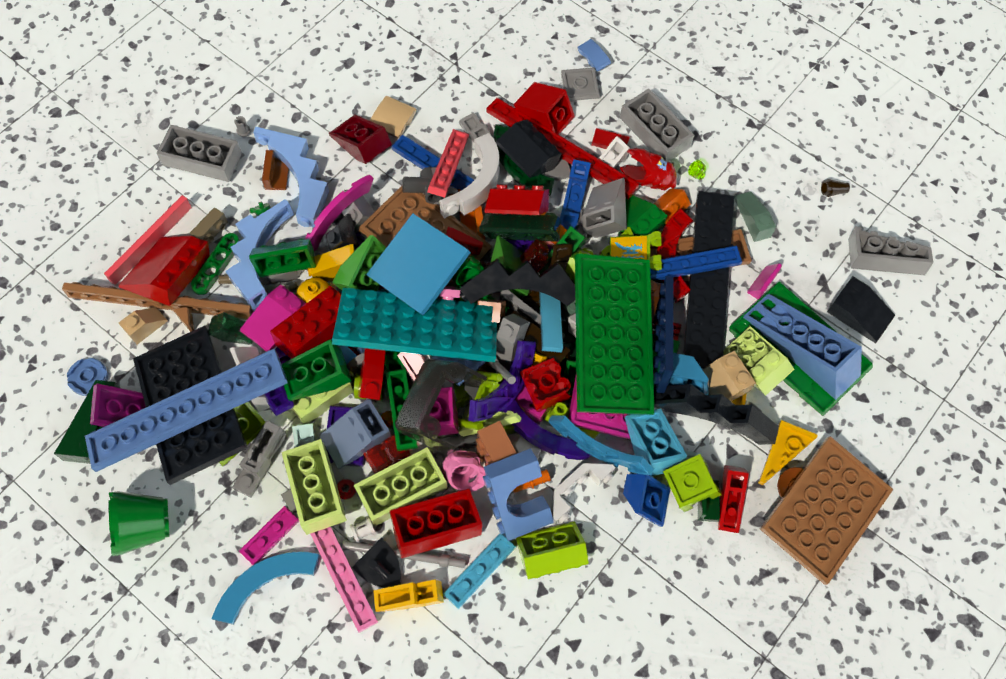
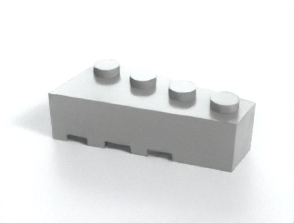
[848,226,933,275]

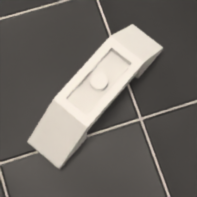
[552,463,615,526]

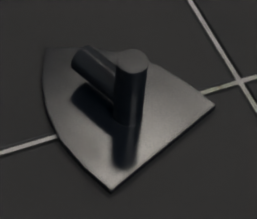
[352,537,401,588]

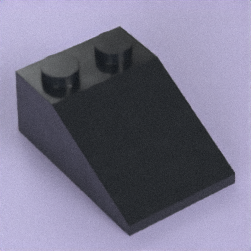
[827,276,895,344]

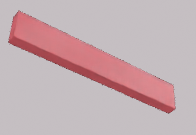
[427,129,469,198]
[104,195,192,285]

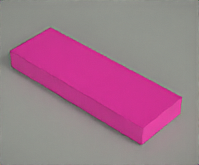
[239,506,299,565]

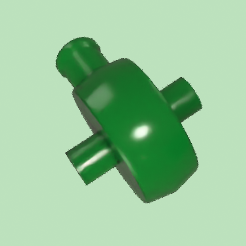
[249,201,271,216]

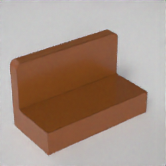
[262,150,289,190]

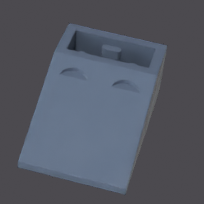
[319,399,392,469]

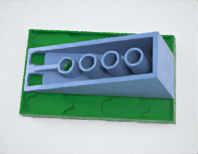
[729,282,873,416]

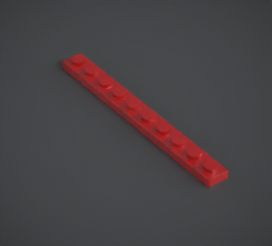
[486,98,639,199]

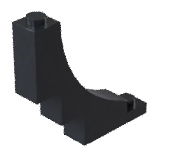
[459,258,575,306]
[654,384,779,445]

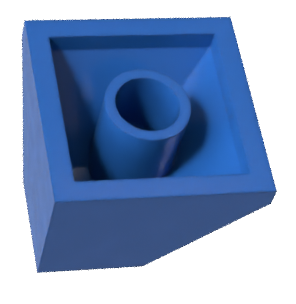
[623,474,670,527]

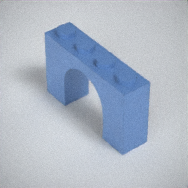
[483,448,554,541]

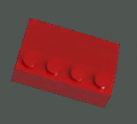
[118,236,210,306]

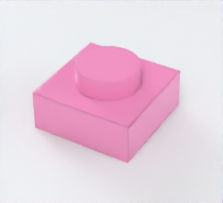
[439,286,460,300]

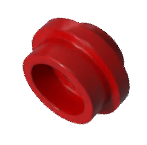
[337,479,356,500]

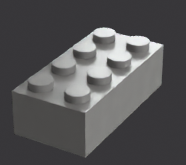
[620,89,694,162]
[156,125,242,182]

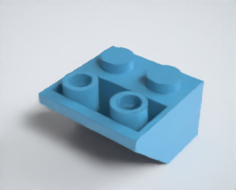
[669,353,709,395]

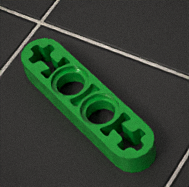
[191,233,240,296]

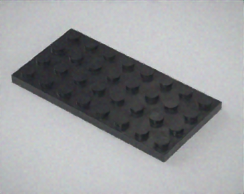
[133,325,248,485]

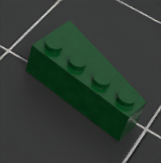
[54,380,120,464]

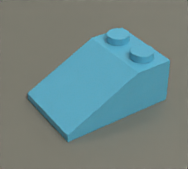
[625,408,687,477]

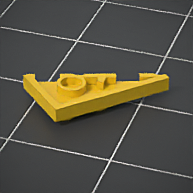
[758,420,818,485]

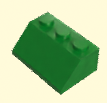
[249,239,315,277]

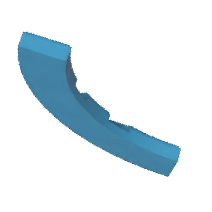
[548,415,654,475]
[211,552,320,625]

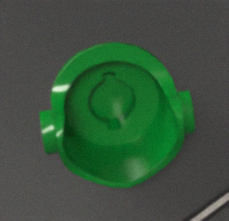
[452,255,483,288]

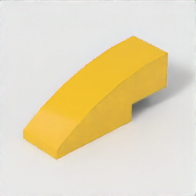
[373,579,444,612]

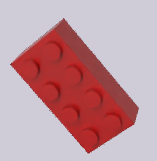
[270,286,341,359]

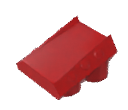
[520,358,571,412]

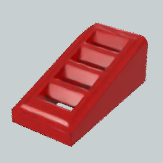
[445,226,483,255]

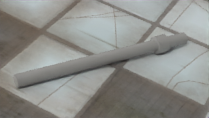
[341,541,466,568]

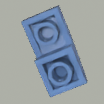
[577,39,611,72]

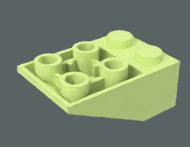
[723,326,795,396]

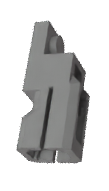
[232,421,287,498]

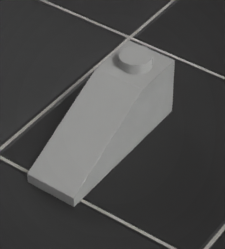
[496,314,530,371]

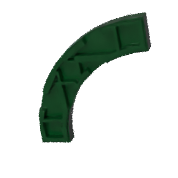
[494,124,555,196]

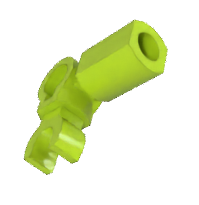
[544,400,568,423]

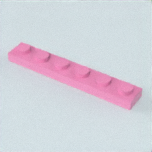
[311,527,378,633]

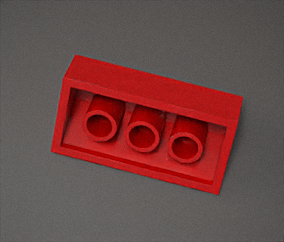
[390,488,482,559]

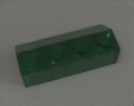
[479,213,561,242]

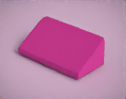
[747,263,782,299]

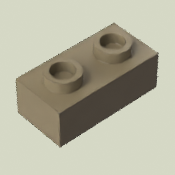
[190,207,228,244]

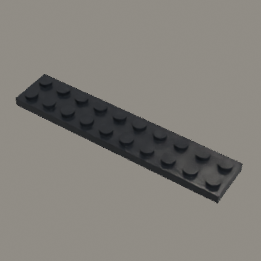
[683,191,734,369]

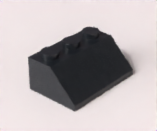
[496,119,561,178]

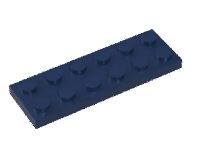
[653,276,673,393]

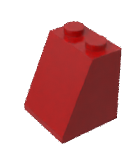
[514,82,575,135]

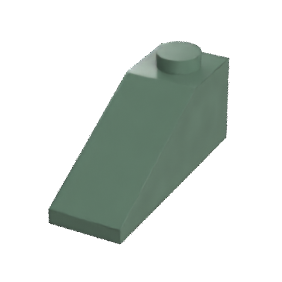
[734,191,776,242]

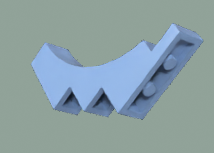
[253,127,329,227]

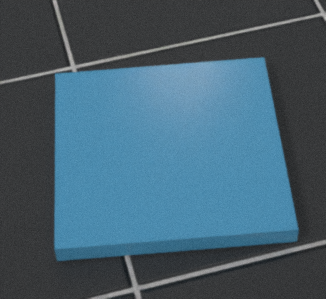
[366,213,471,316]

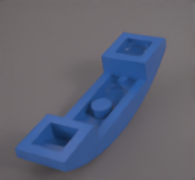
[559,159,591,230]

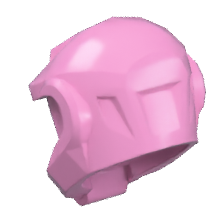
[442,450,486,492]

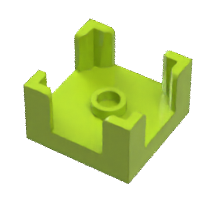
[663,454,721,512]

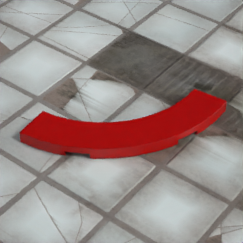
[656,208,693,303]

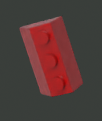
[485,184,549,215]

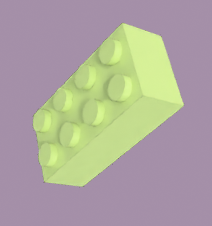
[281,439,347,535]
[354,447,447,527]

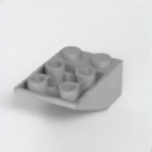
[583,178,627,238]

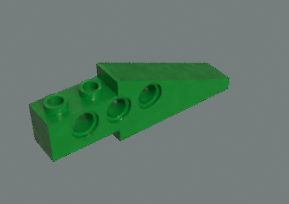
[384,350,418,451]

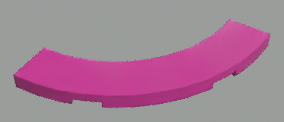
[305,174,374,251]

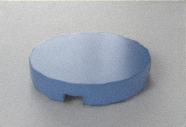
[67,358,108,396]

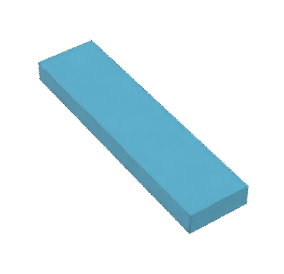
[539,292,563,352]
[443,534,516,610]

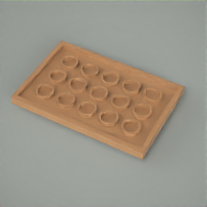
[359,186,492,287]
[760,436,893,585]

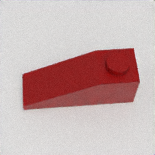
[357,348,385,400]
[718,465,749,533]

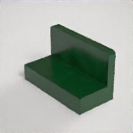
[698,480,720,522]

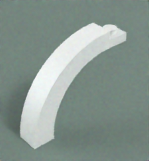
[439,133,500,218]

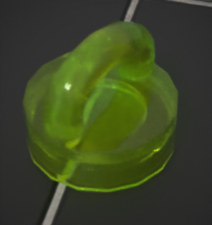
[688,160,706,180]

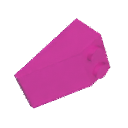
[240,284,306,352]

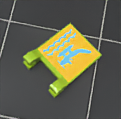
[610,231,662,270]

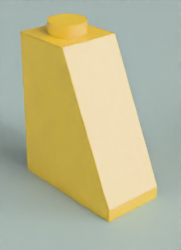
[308,244,355,282]

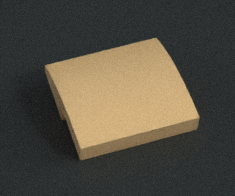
[370,96,417,138]

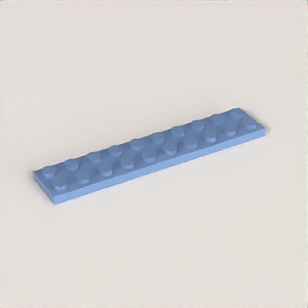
[85,349,288,472]

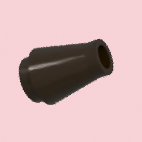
[821,179,850,197]

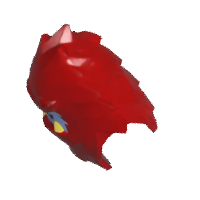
[620,148,677,190]

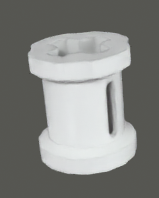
[350,517,376,542]

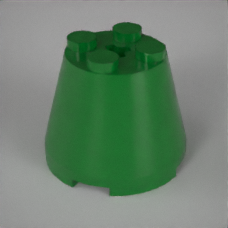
[108,491,170,556]

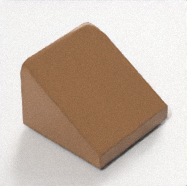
[173,307,194,332]

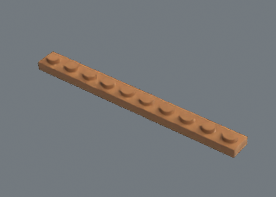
[62,282,253,320]

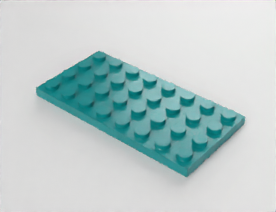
[332,288,497,362]

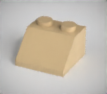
[703,351,756,401]

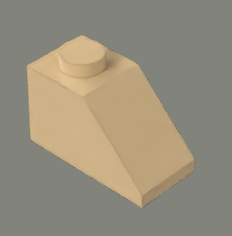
[119,307,168,345]

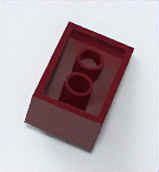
[328,114,392,164]

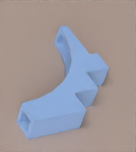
[225,199,294,310]

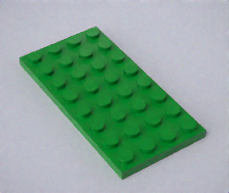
[575,253,654,415]

